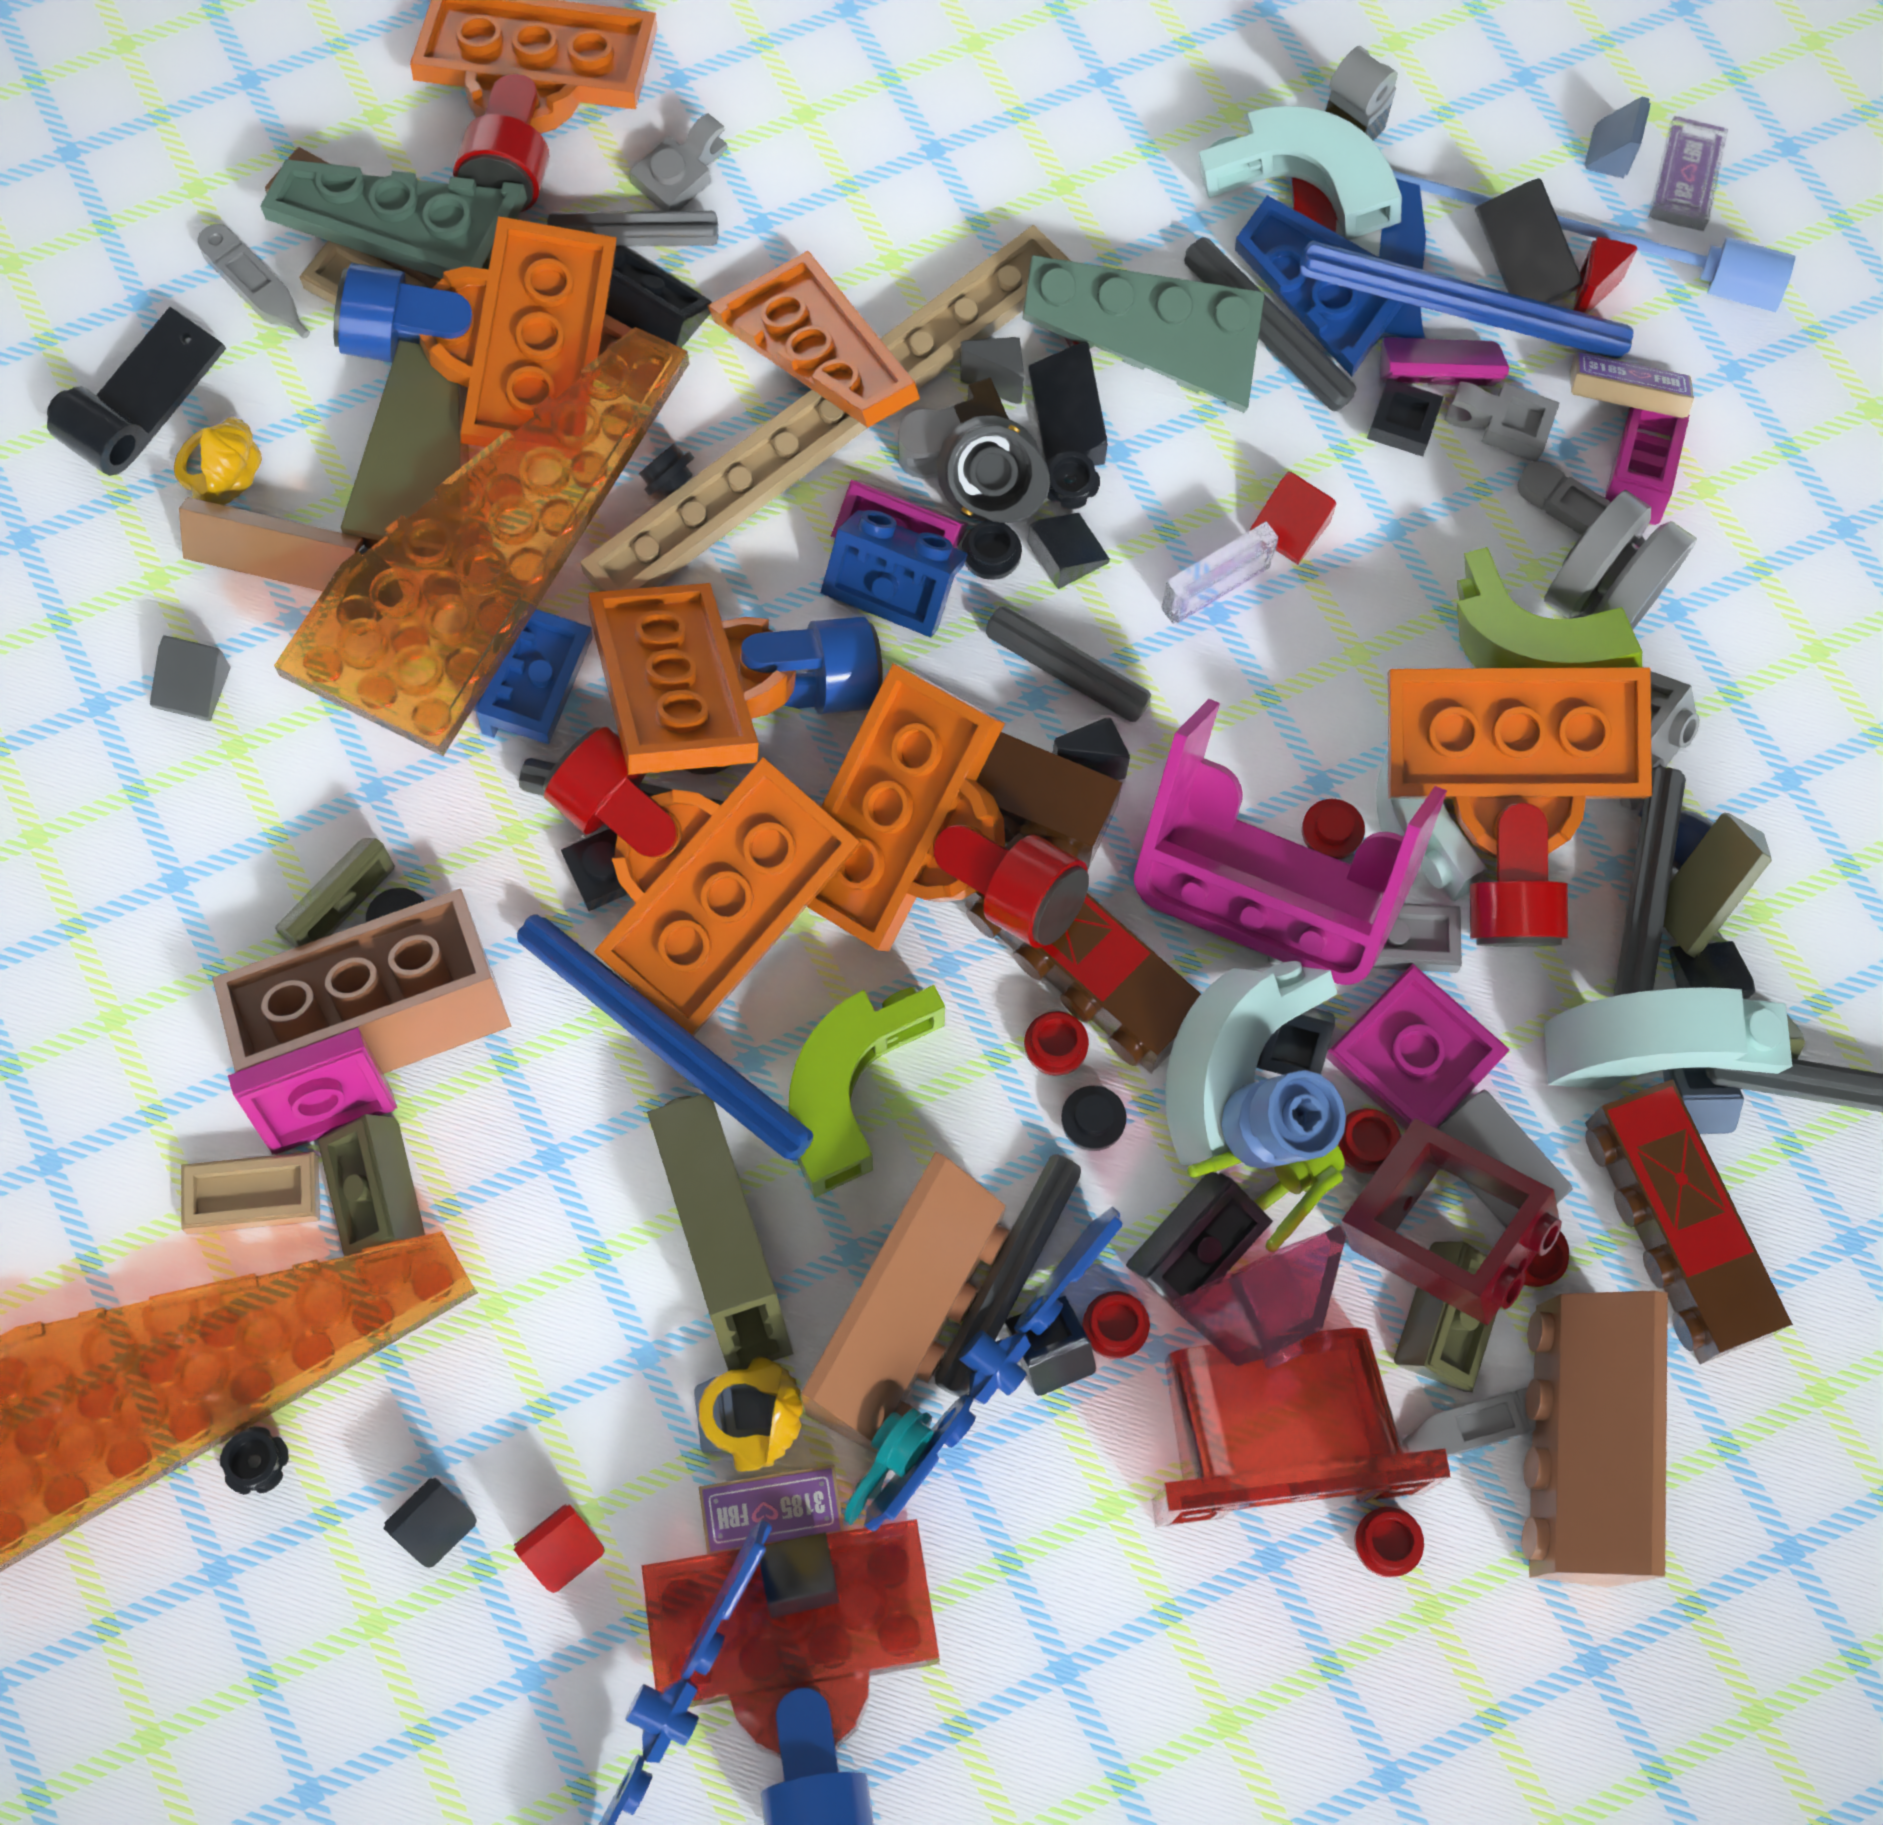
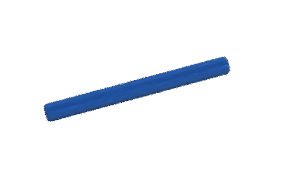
[1299,241,1634,359]
[517,914,813,1161]

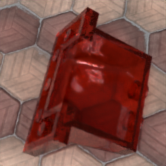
[1151,1321,1451,1528]

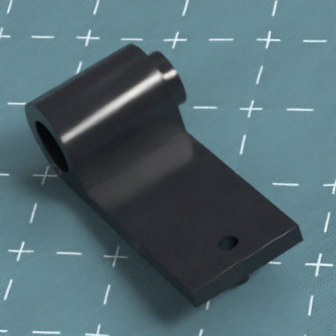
[47,306,227,476]

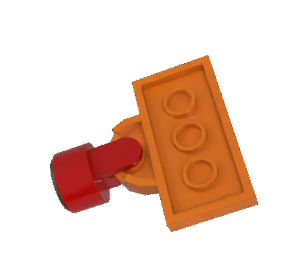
[410,0,658,213]
[807,663,1089,952]
[1387,667,1652,947]
[543,726,862,1036]

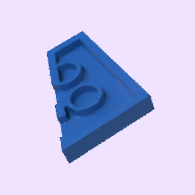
[1235,195,1404,377]

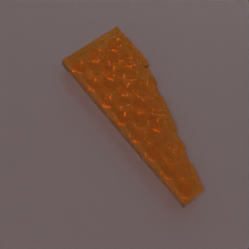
[274,327,690,756]
[0,1231,478,1573]

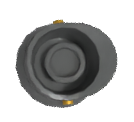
[936,415,1050,523]

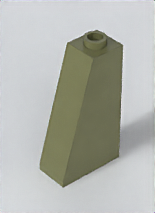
[340,340,472,578]
[647,1093,794,1371]

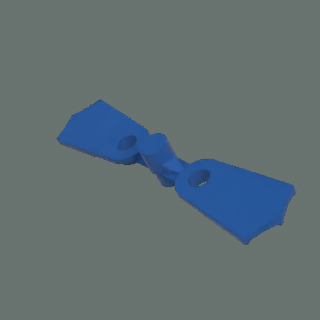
[864,1206,1123,1532]
[598,1519,772,1825]

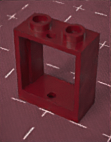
[1341,1118,1562,1326]

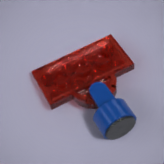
[641,1519,940,1825]

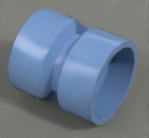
[1221,1070,1346,1169]

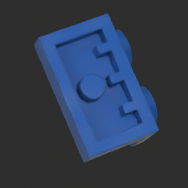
[820,510,967,638]
[472,604,593,745]

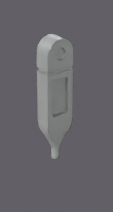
[197,224,310,339]
[1518,461,1646,547]
[1384,1387,1536,1458]

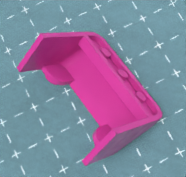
[1134,698,1447,985]

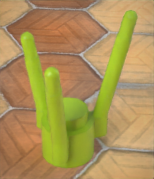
[1187,1145,1345,1252]

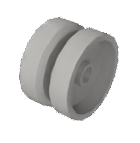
[1544,489,1698,630]

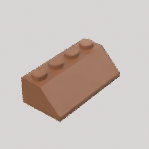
[212,888,512,1074]
[801,1151,1010,1454]
[1521,1290,1668,1588]

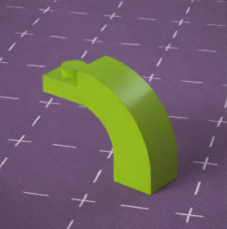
[1456,547,1643,668]
[788,985,946,1198]

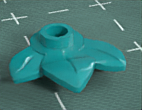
[844,1408,934,1525]

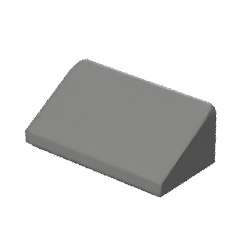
[1438,1089,1573,1228]

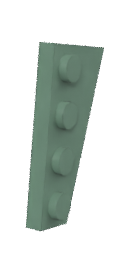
[260,160,527,279]
[1022,255,1265,413]

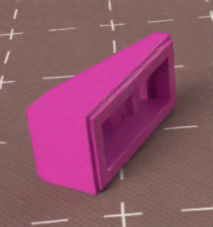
[1604,407,1690,525]

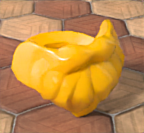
[173,416,262,505]
[699,1357,803,1472]

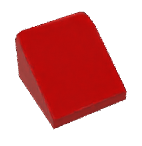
[1572,236,1638,314]
[1249,471,1337,565]
[513,1504,605,1593]

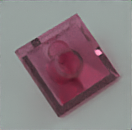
[1173,1225,1346,1369]

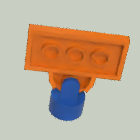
[333,216,617,464]
[588,583,883,775]

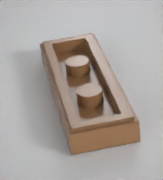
[179,497,363,597]

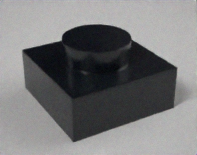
[1367,378,1444,457]
[561,828,628,912]

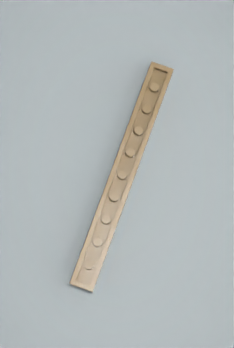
[580,224,1071,591]

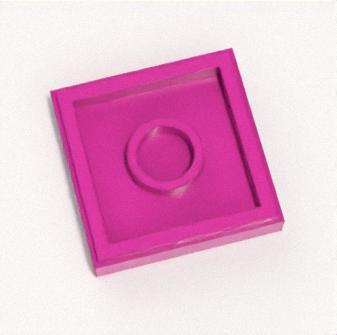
[1326,964,1510,1130]
[228,1028,398,1155]

